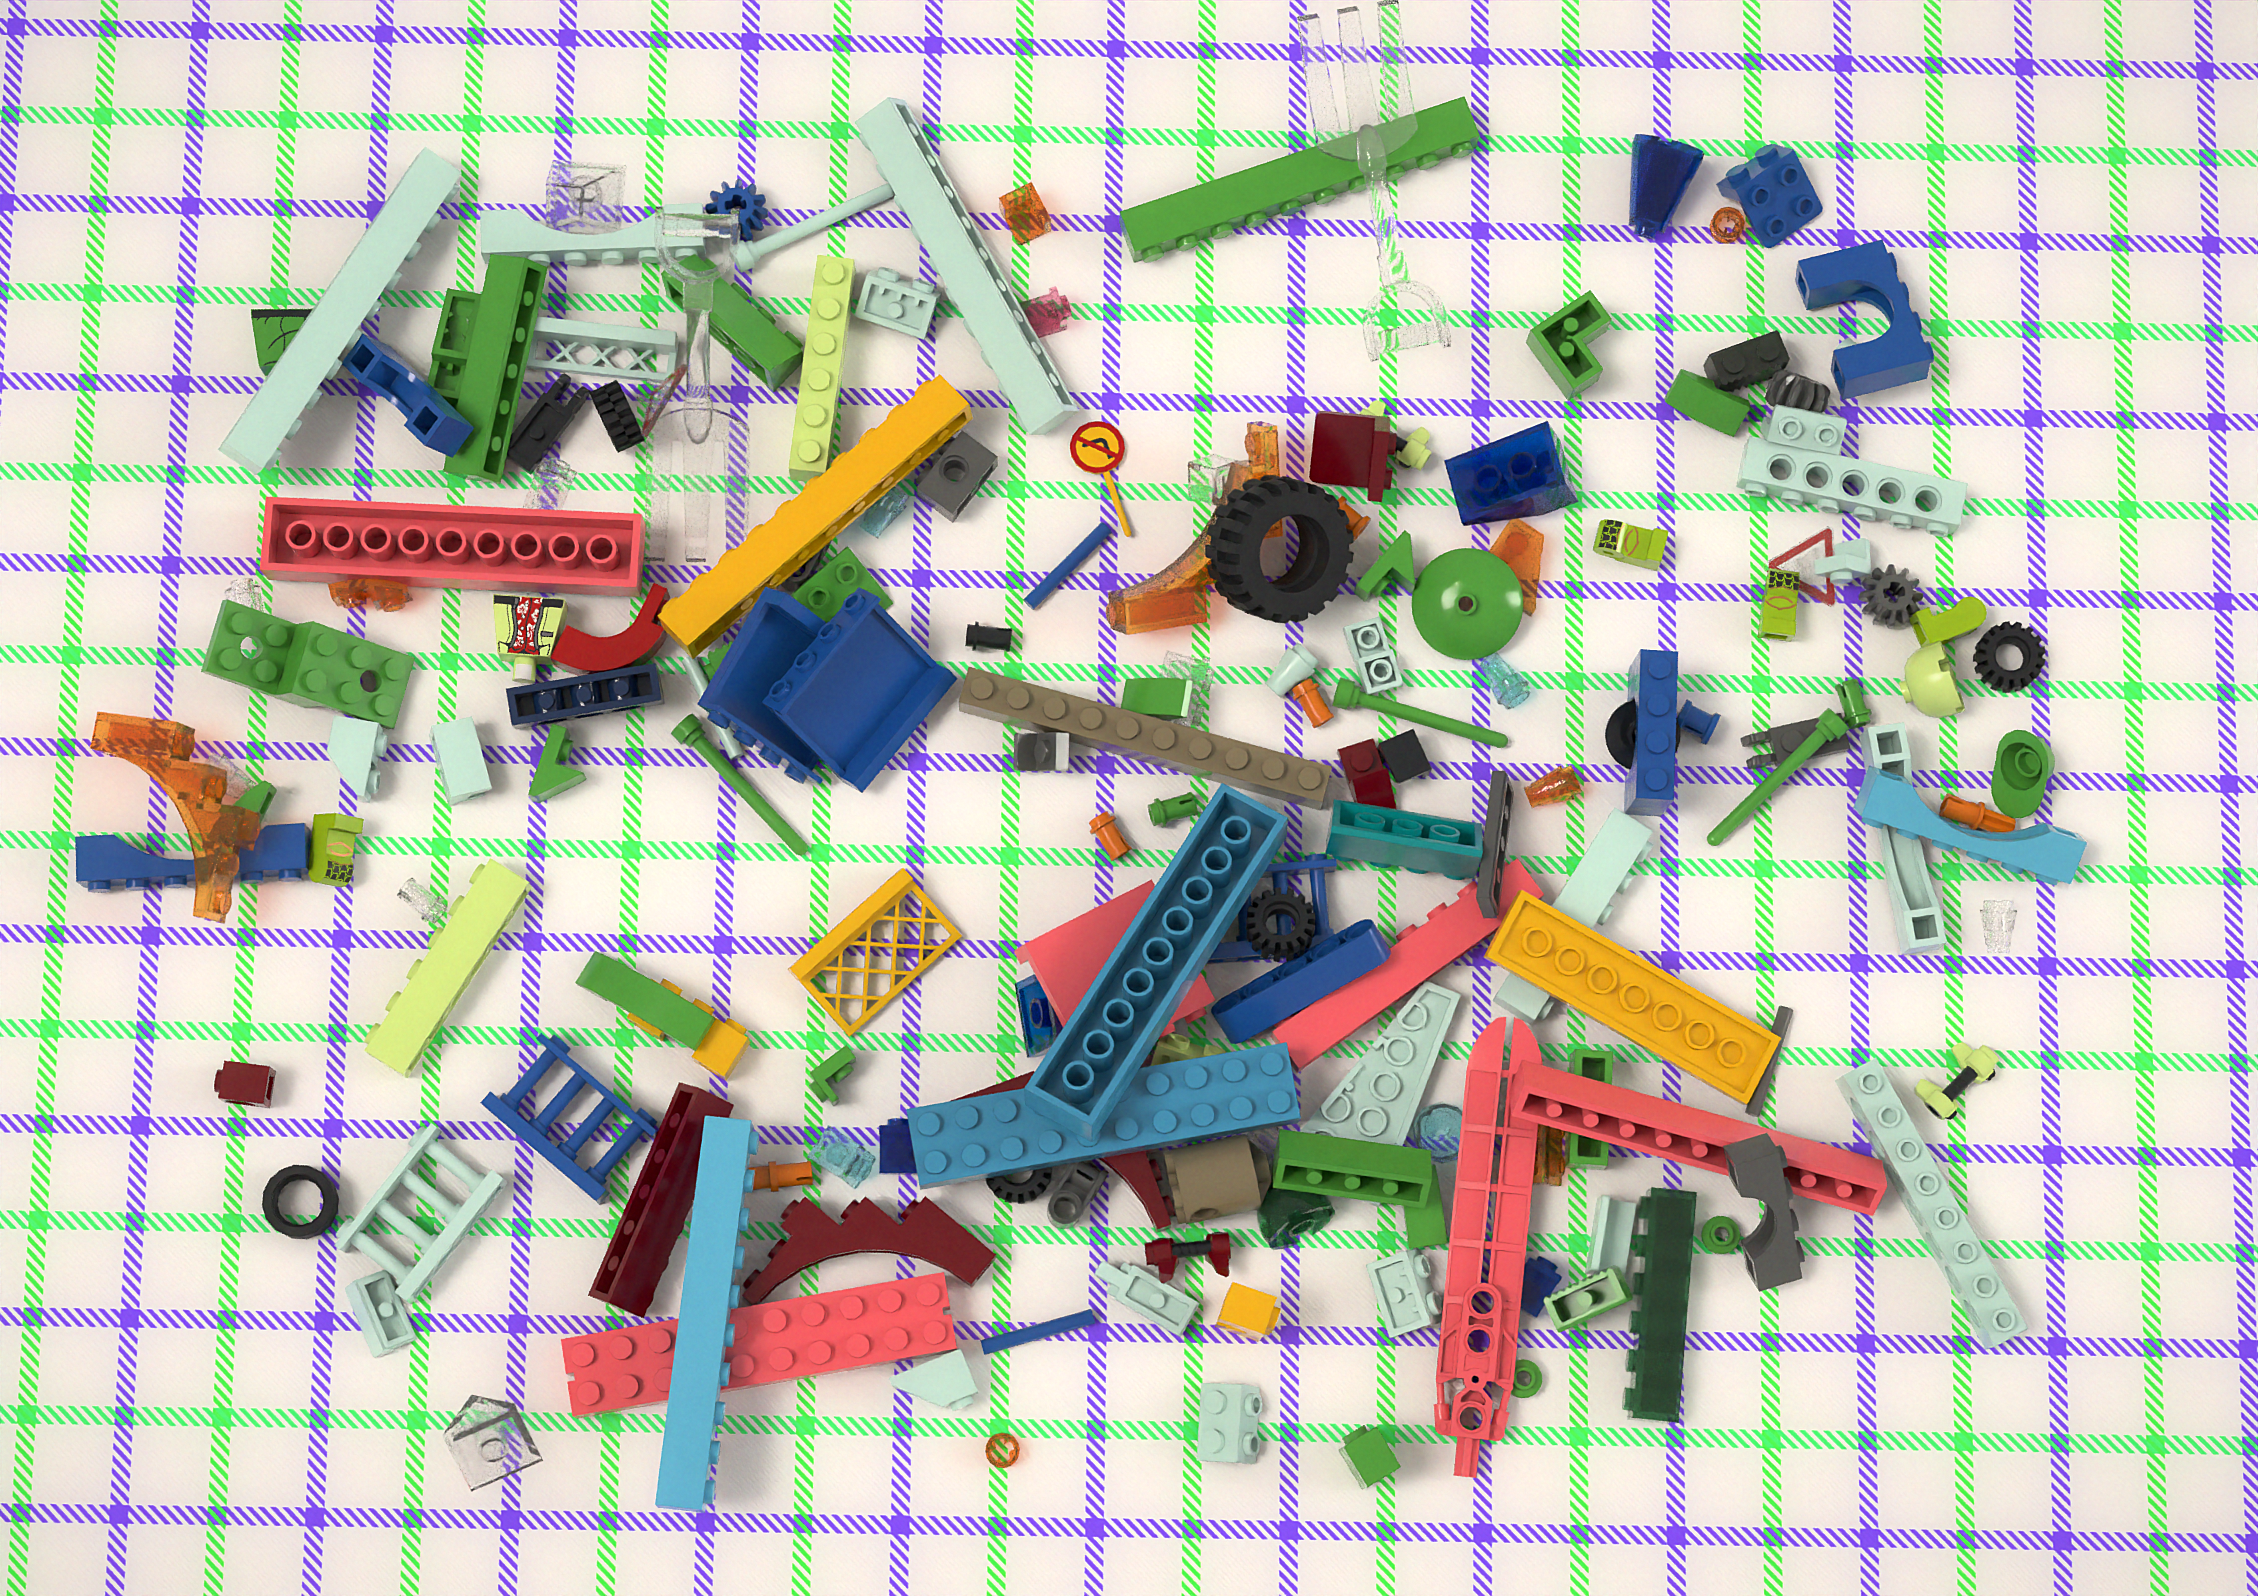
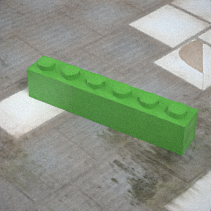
[443,254,548,484]

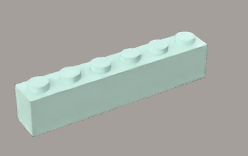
[1492,807,1653,1025]

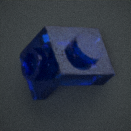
[1520,1256,1562,1319]

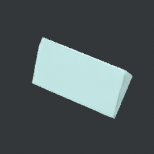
[345,1270,417,1358]

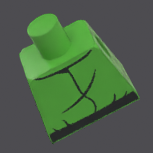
[251,309,312,376]

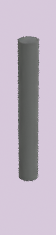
[1745,1006,1794,1117]

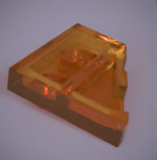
[1488,515,1544,617]

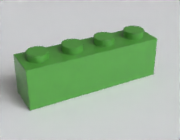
[1273,1129,1432,1209]

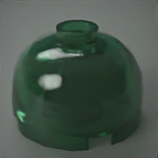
[1257,1182,1335,1250]

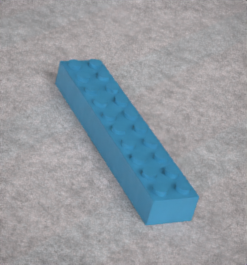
[1024,783,1288,1142]
[906,1042,1301,1190]

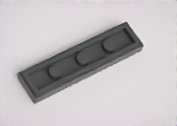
[1476,771,1514,918]

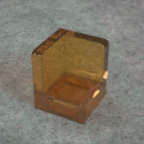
[999,182,1051,246]

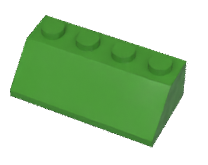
[661,254,803,392]

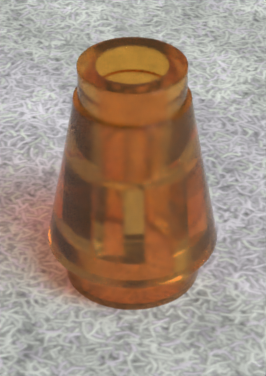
[1524,765,1582,808]

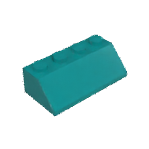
[1325,799,1483,880]

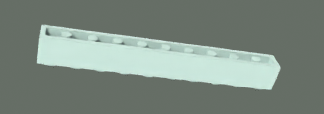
[855,97,1079,435]
[218,146,462,475]

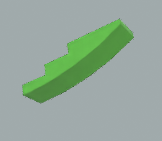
[427,288,482,410]

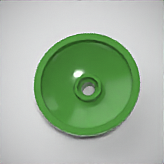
[1411,548,1524,660]

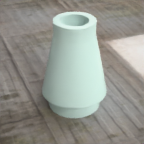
[1265,642,1319,698]

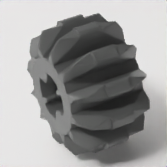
[1765,369,1831,413]
[1858,564,1923,629]

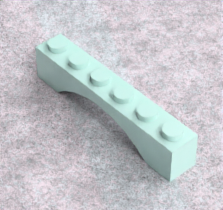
[480,203,706,266]
[1859,722,1947,955]

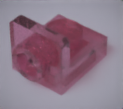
[1019,286,1072,338]

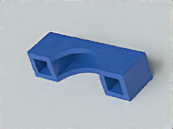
[342,333,474,458]

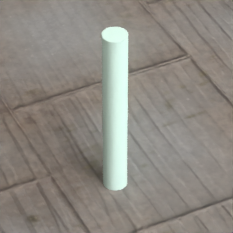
[681,656,744,760]

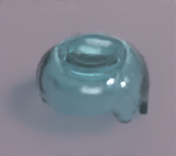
[1412,1101,1462,1164]

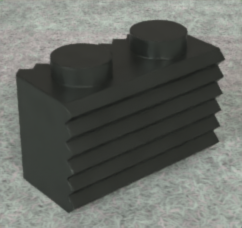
[1703,330,1790,393]

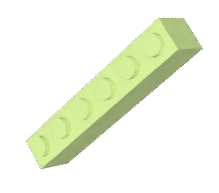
[788,255,856,482]
[364,858,532,1078]

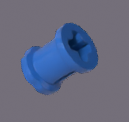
[1677,699,1721,745]

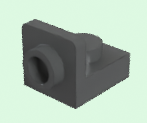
[1013,732,1069,772]

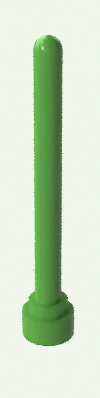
[1332,677,1508,748]
[1707,708,1849,846]
[671,713,808,856]

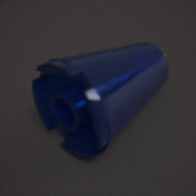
[1628,134,1704,240]

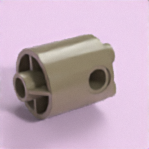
[1164,1133,1272,1225]

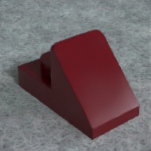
[1337,738,1397,809]

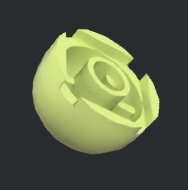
[1899,641,1965,718]

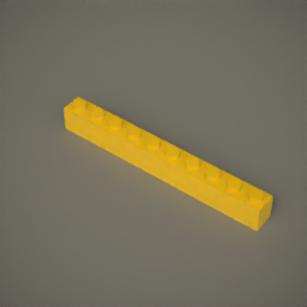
[658,374,973,659]

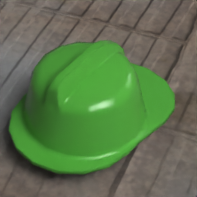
[1991,730,2055,818]

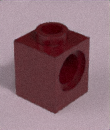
[214,1060,276,1109]

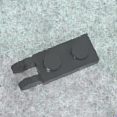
[1740,713,1850,769]

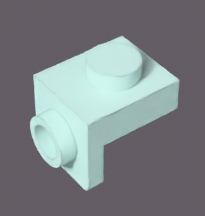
[1814,538,1871,584]

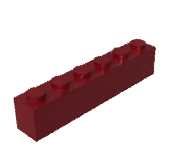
[588,1082,734,1318]

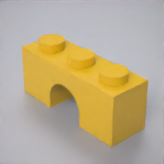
[627,978,751,1081]
[1215,1282,1281,1342]

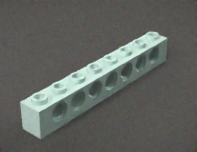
[1835,1058,2028,1350]

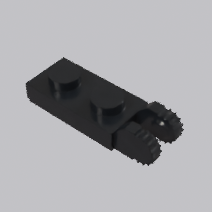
[506,373,590,475]

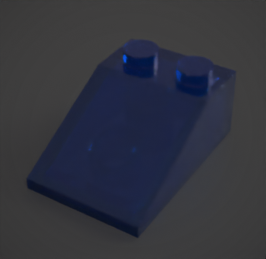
[1444,421,1578,526]

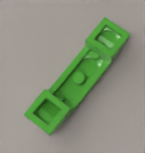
[575,951,716,1051]

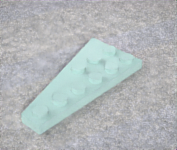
[1272,981,1461,1207]

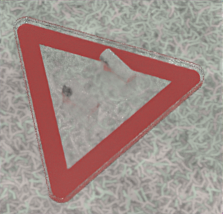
[637,364,688,437]
[1763,526,1837,607]

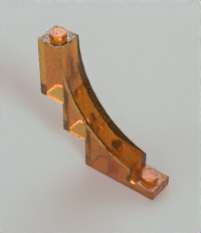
[1106,421,1283,635]

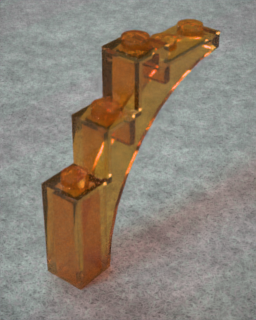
[90,711,260,924]

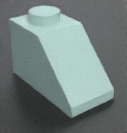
[889,1348,978,1411]

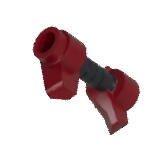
[1144,1232,1231,1284]

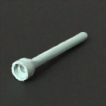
[729,183,895,273]

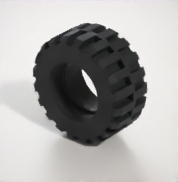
[1205,475,1354,624]

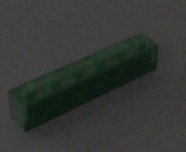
[1622,1187,1697,1424]

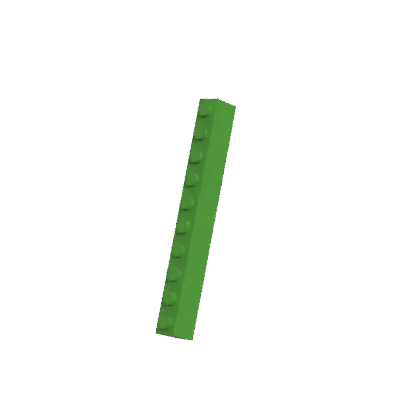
[1119,96,1480,263]

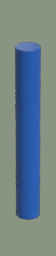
[1023,522,1112,610]
[980,1309,1095,1355]

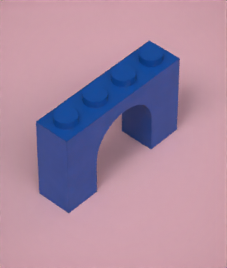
[1795,240,1934,400]
[1624,649,1678,817]

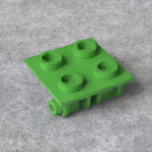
[791,546,893,623]

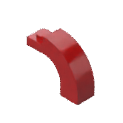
[551,583,670,676]

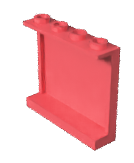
[1014,879,1216,1039]

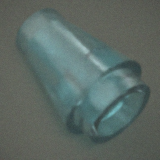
[859,487,909,538]
[1480,652,1531,710]

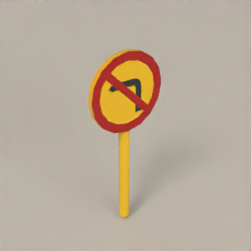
[1070,421,1132,537]

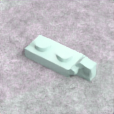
[1094,1260,1200,1337]

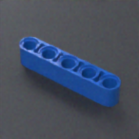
[1211,919,1391,1044]

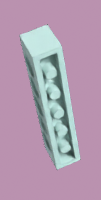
[1736,436,1968,537]

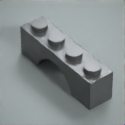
[1723,1133,1805,1292]

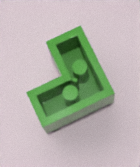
[1525,290,1612,401]

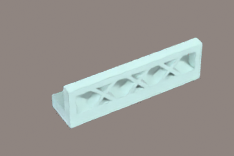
[526,316,679,384]

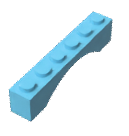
[1853,766,2087,885]

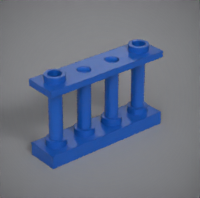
[1206,854,1337,964]
[480,1033,658,1205]

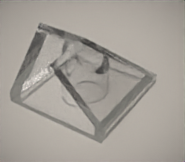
[546,160,627,235]
[442,1395,543,1492]

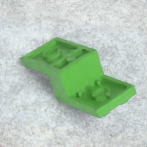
[201,599,415,729]

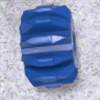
[705,178,768,243]

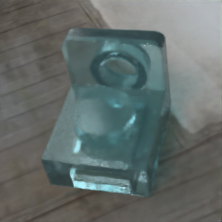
[807,1125,876,1189]

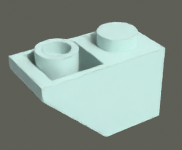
[327,715,388,803]

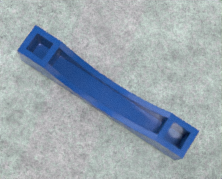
[75,823,311,893]

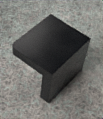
[1377,729,1432,784]

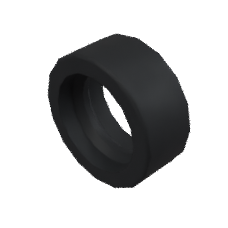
[262,1165,339,1239]

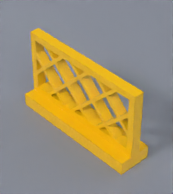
[787,868,962,1037]

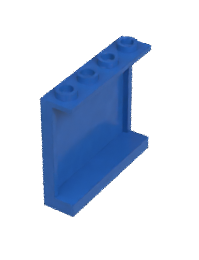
[697,587,826,784]
[762,587,958,793]

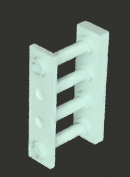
[334,1123,508,1304]

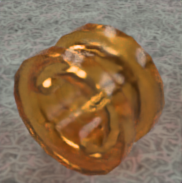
[1709,207,1745,244]
[985,1433,1020,1469]

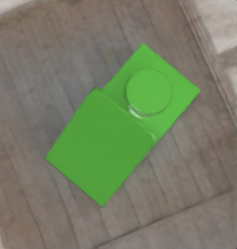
[1354,530,1415,602]
[528,723,587,803]

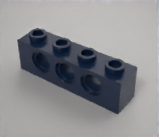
[506,663,665,729]

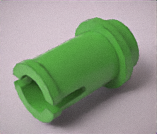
[1834,679,1872,729]
[1148,792,1198,828]

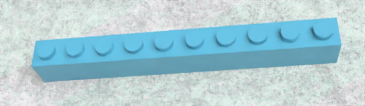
[655,1116,759,1513]

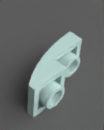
[1343,616,1403,696]

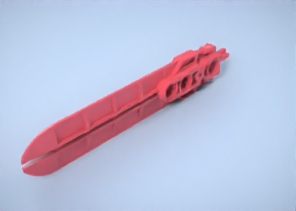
[1434,1016,1543,1478]

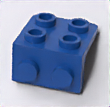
[1716,144,1823,248]

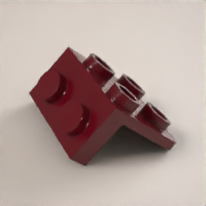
[1309,411,1397,502]

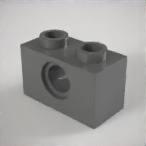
[916,430,998,523]

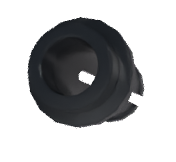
[965,621,1012,652]

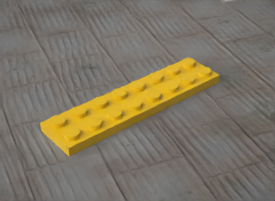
[1483,890,1781,1105]

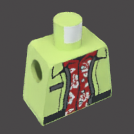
[493,594,569,684]

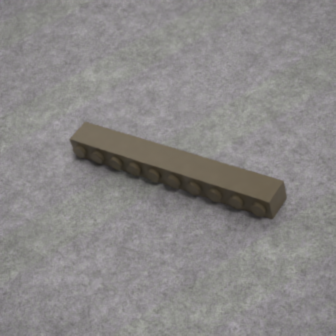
[959,667,1332,810]

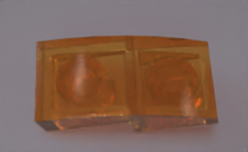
[328,579,414,612]

